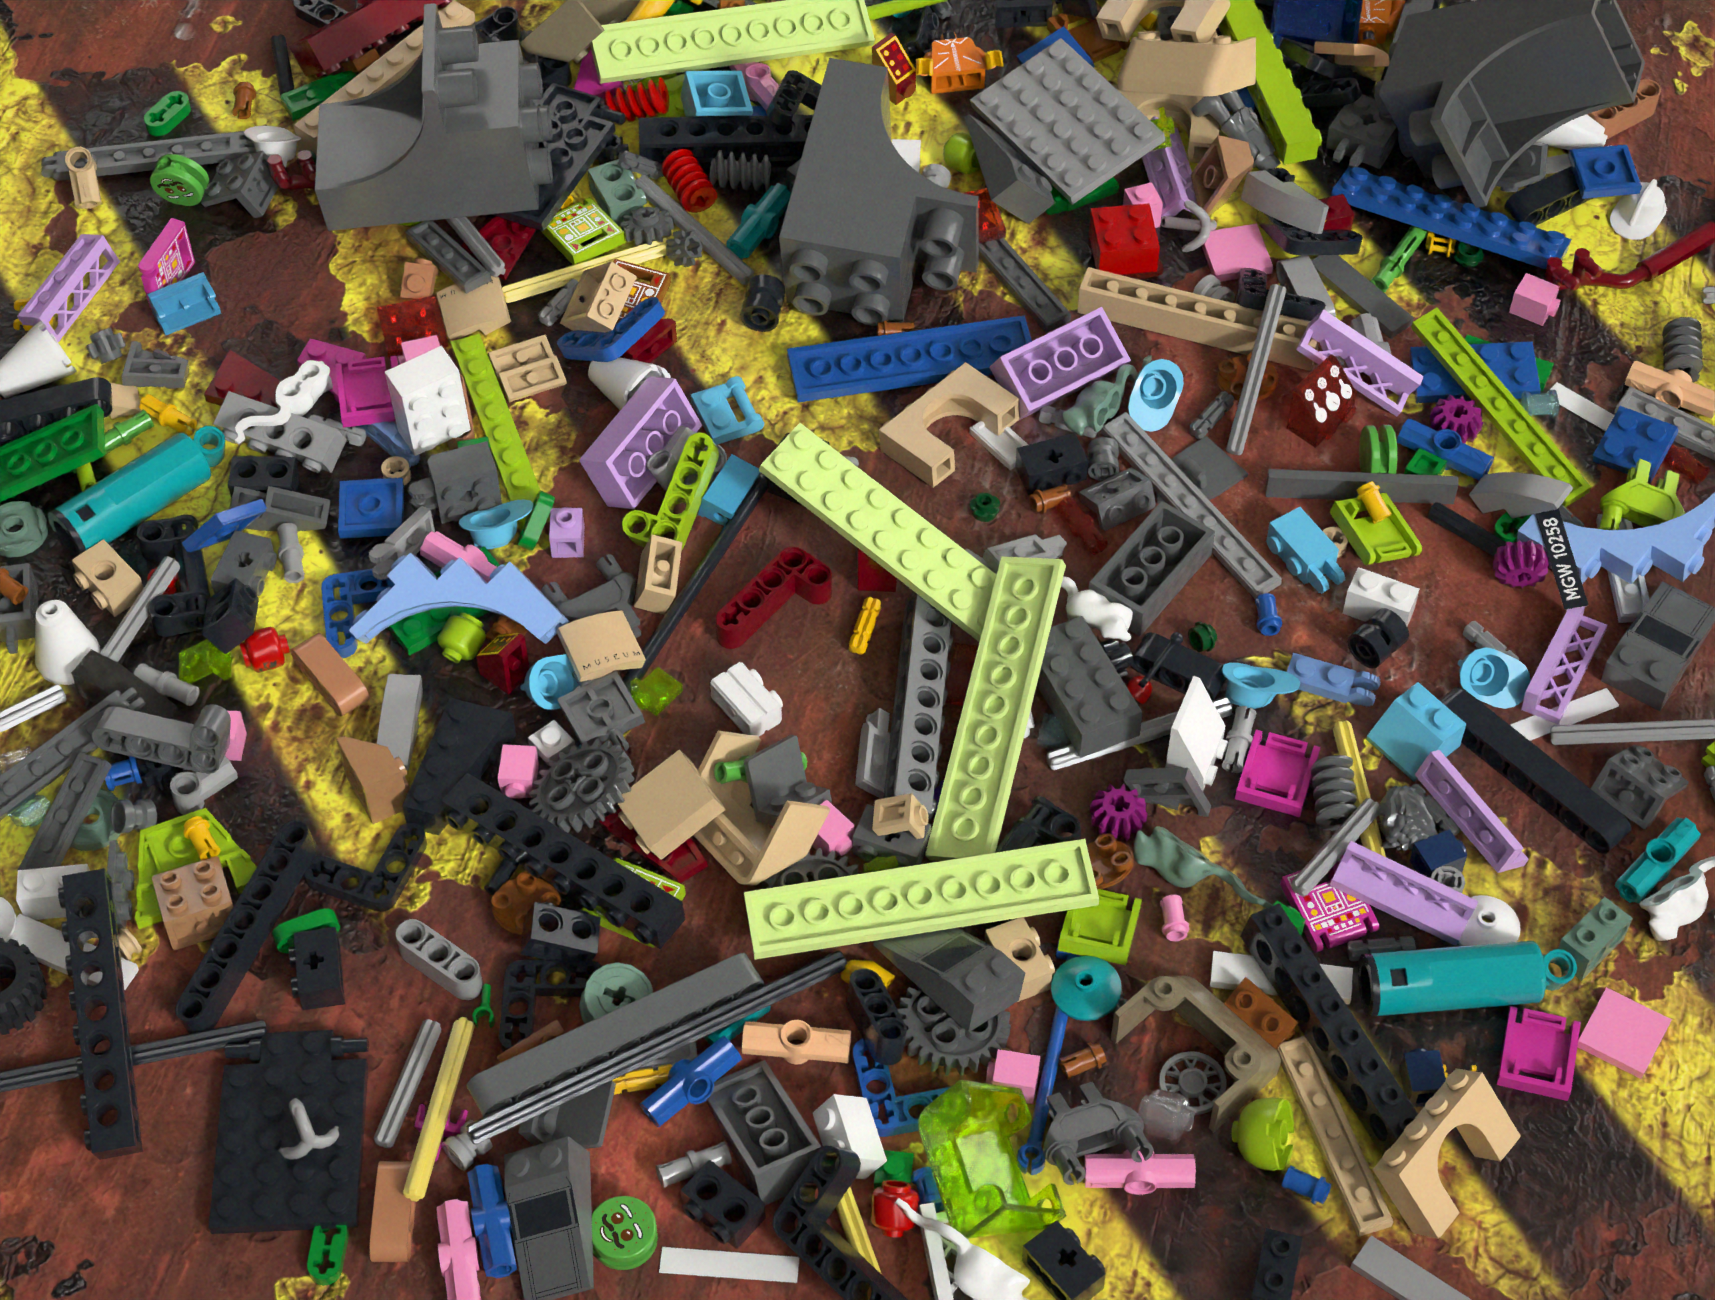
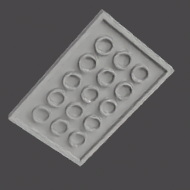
[970,38,1165,205]

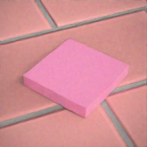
[1202,223,1273,282]
[1577,987,1672,1079]

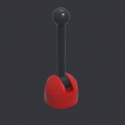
[1126,632,1183,704]

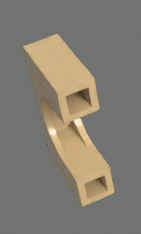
[1096,0,1231,43]
[1113,85,1220,163]
[879,362,1020,488]
[1373,1068,1521,1239]

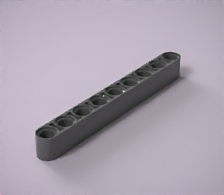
[466,953,764,1117]

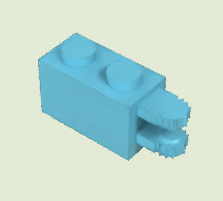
[1266,507,1346,594]

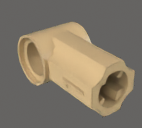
[65,147,102,209]

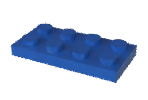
[1409,341,1541,403]

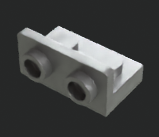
[1079,467,1156,531]

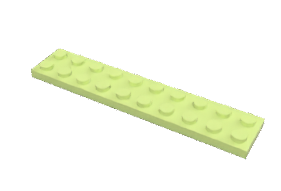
[590,0,875,84]
[759,423,996,642]
[925,556,1066,861]
[744,839,1099,960]

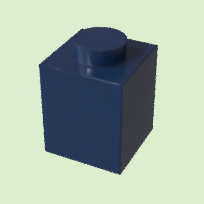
[1409,829,1467,878]
[1399,1048,1446,1107]

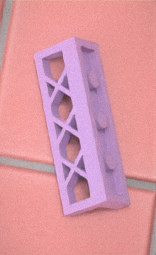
[1142,116,1197,217]
[17,234,120,342]
[1296,309,1424,417]
[1521,606,1607,725]
[1415,750,1529,873]
[1329,841,1478,946]

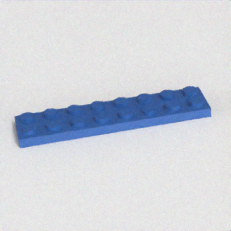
[1331,167,1572,269]
[787,315,1032,403]

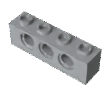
[213,391,346,473]

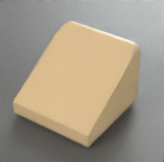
[110,383,141,419]

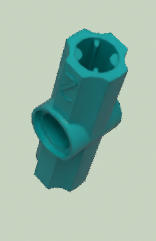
[726,183,791,260]
[1615,817,1701,904]

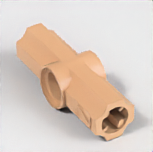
[1625,361,1715,419]
[742,1020,851,1065]

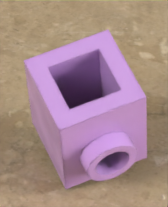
[549,507,585,558]

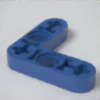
[557,297,665,362]
[321,569,395,658]
[853,1039,970,1137]

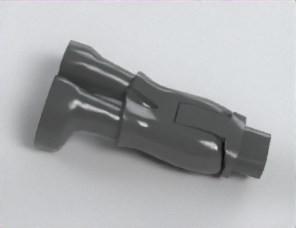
[1191,90,1281,172]

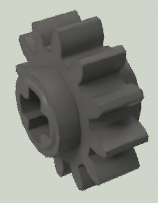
[620,207,674,245]

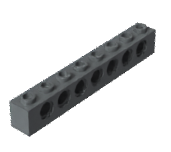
[883,591,953,819]

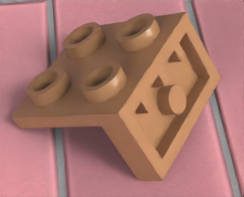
[152,856,234,951]

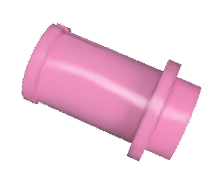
[1160,895,1190,941]

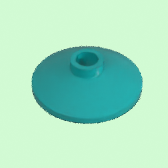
[1051,956,1121,1021]

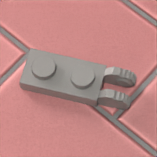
[369,506,435,580]

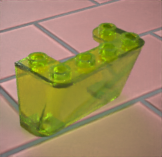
[918,1080,1067,1239]

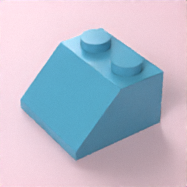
[680,71,753,117]
[1366,682,1466,782]

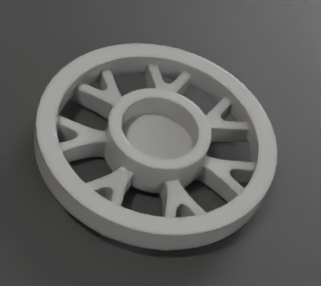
[1159,1051,1226,1115]

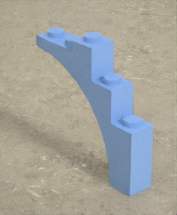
[1517,492,1715,584]
[349,553,569,644]

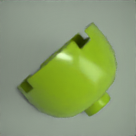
[1232,1097,1294,1171]

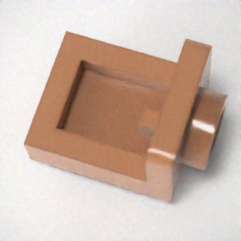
[400,259,440,303]

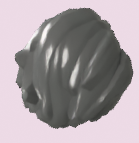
[1378,785,1437,851]

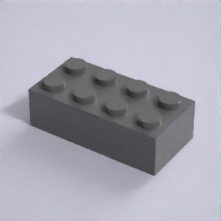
[1089,501,1215,636]
[1037,616,1142,758]

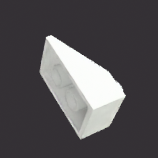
[1165,676,1228,791]

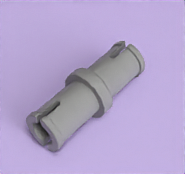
[277,523,305,583]
[133,663,199,706]
[1222,706,1257,773]
[656,1142,732,1188]

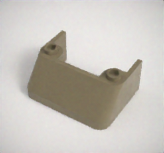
[520,0,640,64]
[1111,976,1281,1132]

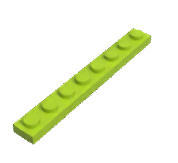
[1411,307,1591,507]
[450,334,550,530]

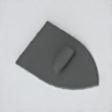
[1157,436,1248,503]

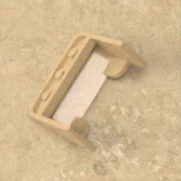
[1117,31,1256,96]
[694,730,831,885]

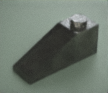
[71,649,178,719]

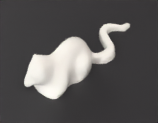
[235,360,333,445]
[1061,576,1133,641]
[1639,856,1715,941]
[895,1198,1030,1300]

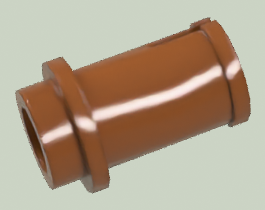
[232,82,256,119]
[876,321,914,336]
[1029,484,1071,514]
[0,568,29,605]
[1059,1042,1107,1080]

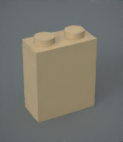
[618,749,726,860]

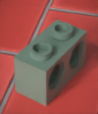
[588,159,647,226]
[1558,897,1633,981]

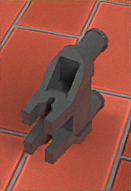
[541,554,641,638]
[1043,1082,1154,1185]

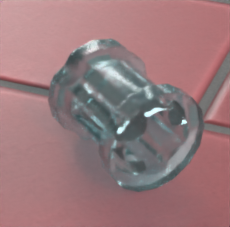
[1521,390,1559,417]

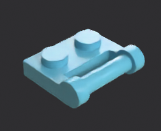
[691,376,764,445]

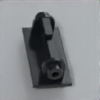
[903,6,939,57]

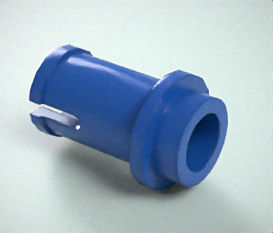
[1255,593,1282,636]
[1282,1166,1331,1205]

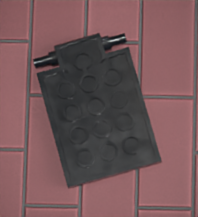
[491,82,625,232]
[209,1030,369,1234]

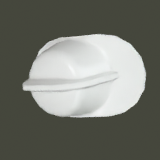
[244,126,301,168]
[1610,179,1667,240]

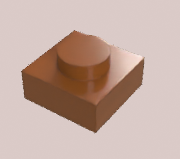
[342,48,380,74]

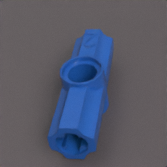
[1397,419,1494,481]
[639,1035,742,1128]
[467,1164,517,1279]

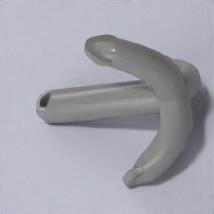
[1160,200,1217,252]
[279,1098,339,1159]

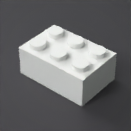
[385,345,471,456]

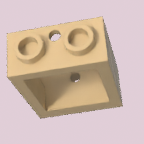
[560,262,637,332]

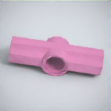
[729,62,784,111]
[420,531,497,583]
[1084,1149,1196,1195]
[437,1199,481,1300]

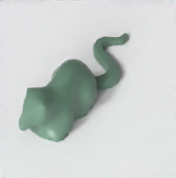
[1062,355,1152,436]
[1133,826,1273,908]

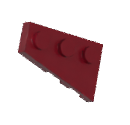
[461,216,536,281]
[204,350,281,408]
[599,808,708,884]

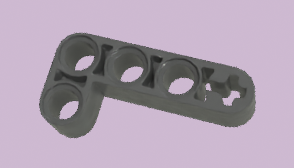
[92,704,231,774]

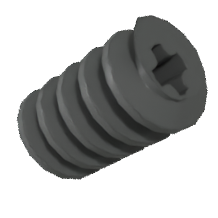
[709,150,771,192]
[1662,317,1703,383]
[1311,755,1357,831]

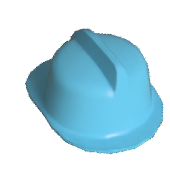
[1128,359,1184,432]
[459,499,534,549]
[1457,647,1531,709]
[520,654,579,710]
[1222,663,1301,709]

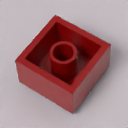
[1089,203,1160,275]

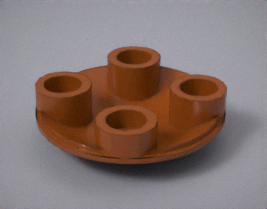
[1217,352,1278,401]
[1087,833,1134,890]
[492,871,561,935]

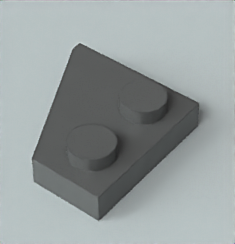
[122,341,189,389]
[1124,767,1211,817]

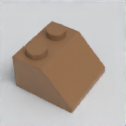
[1191,135,1254,216]
[336,736,410,824]

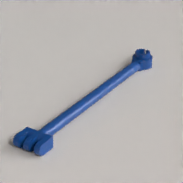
[1017,933,1081,1175]

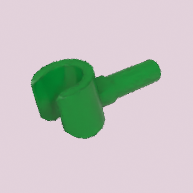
[472,984,495,1028]

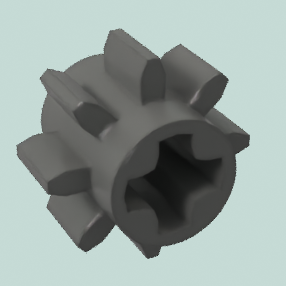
[666,230,702,267]
[86,328,126,364]

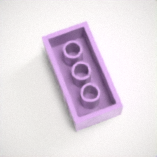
[989,307,1131,421]
[579,377,702,509]

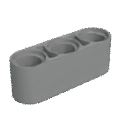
[1276,255,1336,322]
[396,919,483,1000]

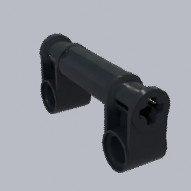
[472,6,572,87]
[137,515,211,637]
[989,796,1081,927]

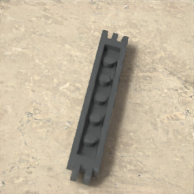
[41,131,256,181]
[0,687,146,821]

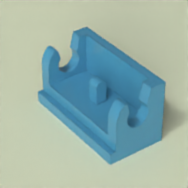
[147,272,221,336]
[698,454,761,526]

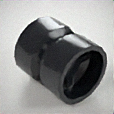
[740,274,786,332]
[1347,608,1409,669]

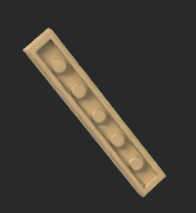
[1277,1036,1394,1237]

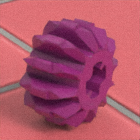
[1429,394,1483,443]
[1493,539,1549,589]
[1090,783,1147,841]

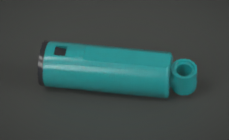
[48,426,225,558]
[1358,941,1577,1017]

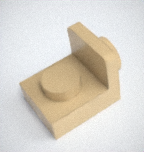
[872,793,929,839]

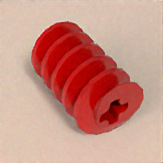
[605,78,669,125]
[662,149,718,213]

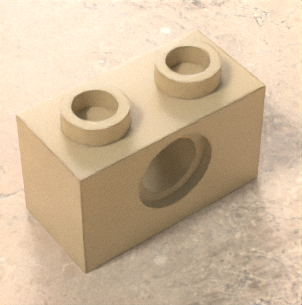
[634,534,683,615]
[72,539,144,617]
[984,917,1055,1002]

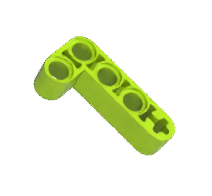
[622,432,719,549]

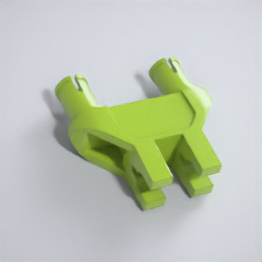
[1598,459,1686,530]

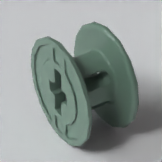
[579,962,653,1024]

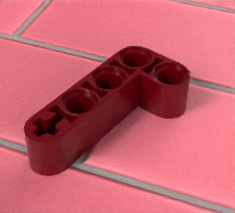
[716,546,832,649]

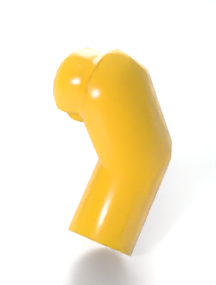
[841,960,895,989]

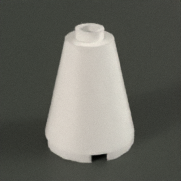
[1536,114,1608,150]
[0,320,77,399]
[588,357,671,410]
[35,600,101,685]

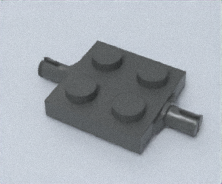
[557,671,645,751]

